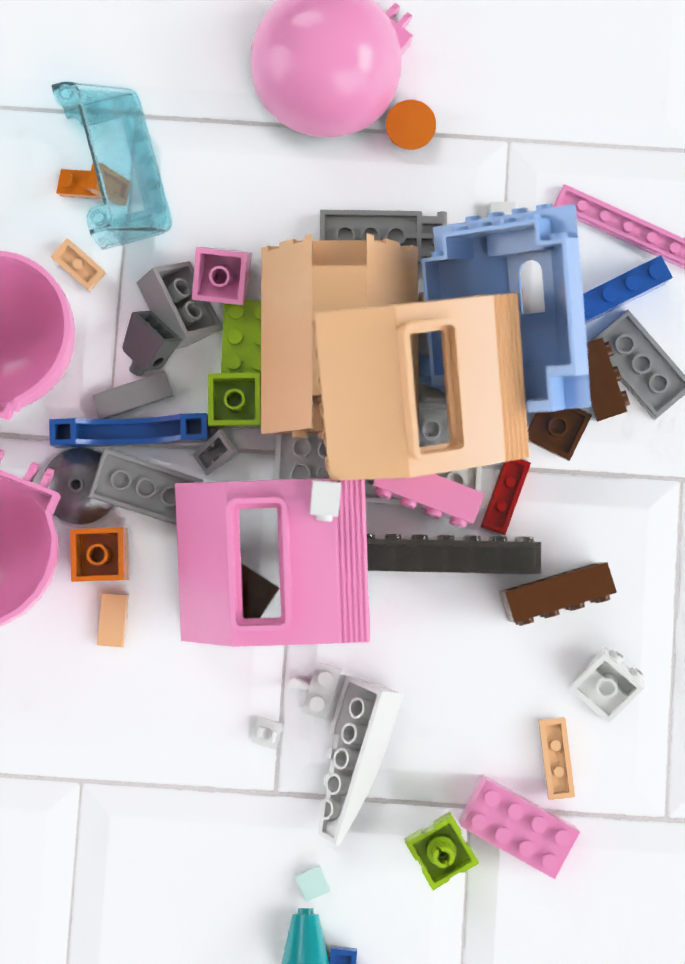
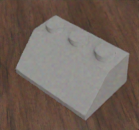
[136,261,223,349]

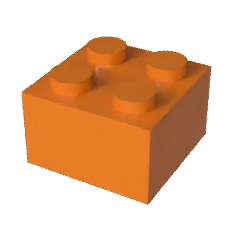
[70,527,129,582]

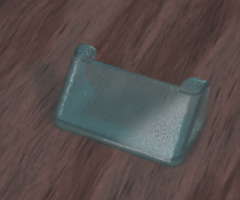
[51,81,172,250]

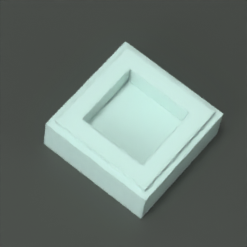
[295,865,330,902]

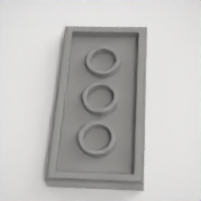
[589,309,685,420]
[88,448,203,525]

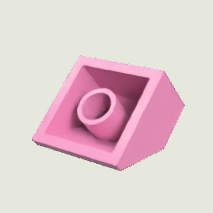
[192,247,252,305]

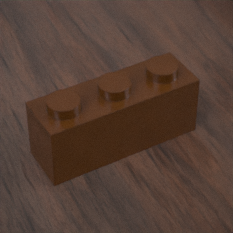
[586,338,630,422]

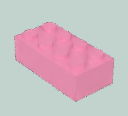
[372,474,485,529]
[458,775,580,879]

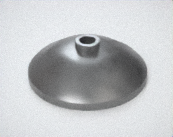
[42,448,114,525]

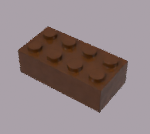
[499,562,617,626]

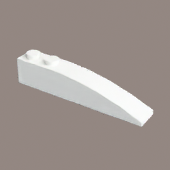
[318,675,403,845]

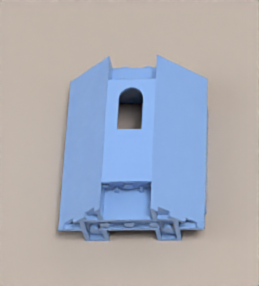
[421,204,591,413]

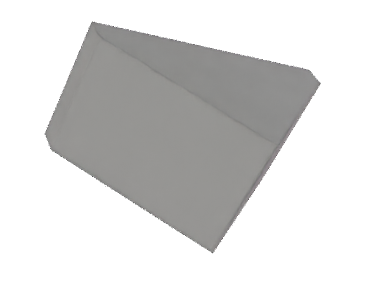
[193,429,240,476]

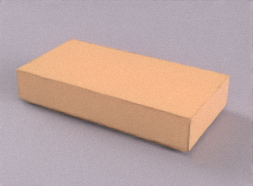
[97,593,129,648]

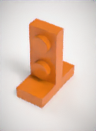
[56,164,128,207]

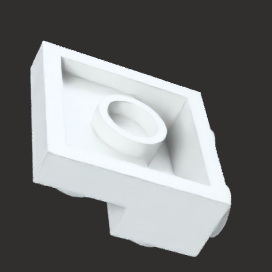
[569,646,645,723]

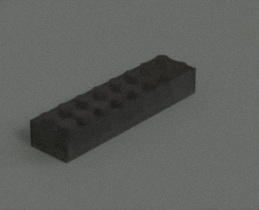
[366,533,541,574]

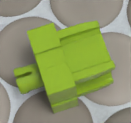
[404,812,479,891]

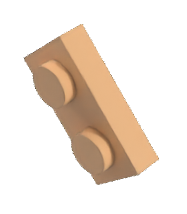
[50,238,107,292]

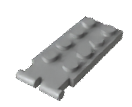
[320,209,447,264]

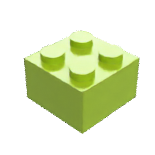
[208,373,261,429]

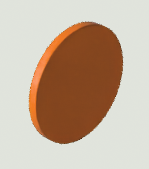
[386,99,436,150]

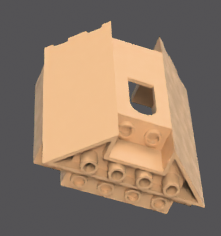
[261,233,419,439]

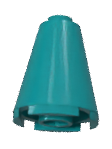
[281,908,329,964]

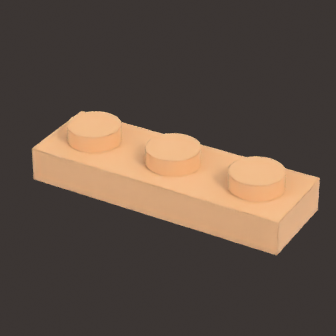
[538,717,575,800]

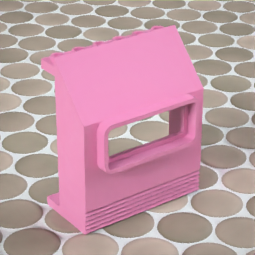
[175,478,370,647]

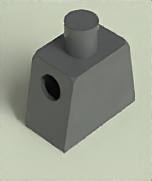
[122,310,181,376]

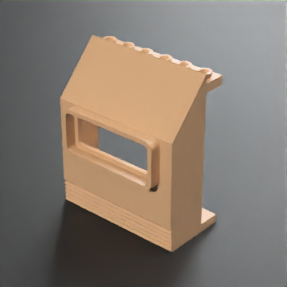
[312,293,530,481]

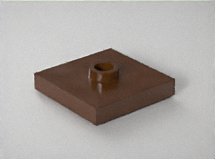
[528,408,592,462]

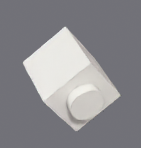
[310,480,342,521]

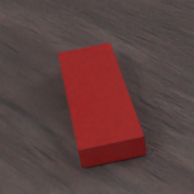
[480,459,531,536]

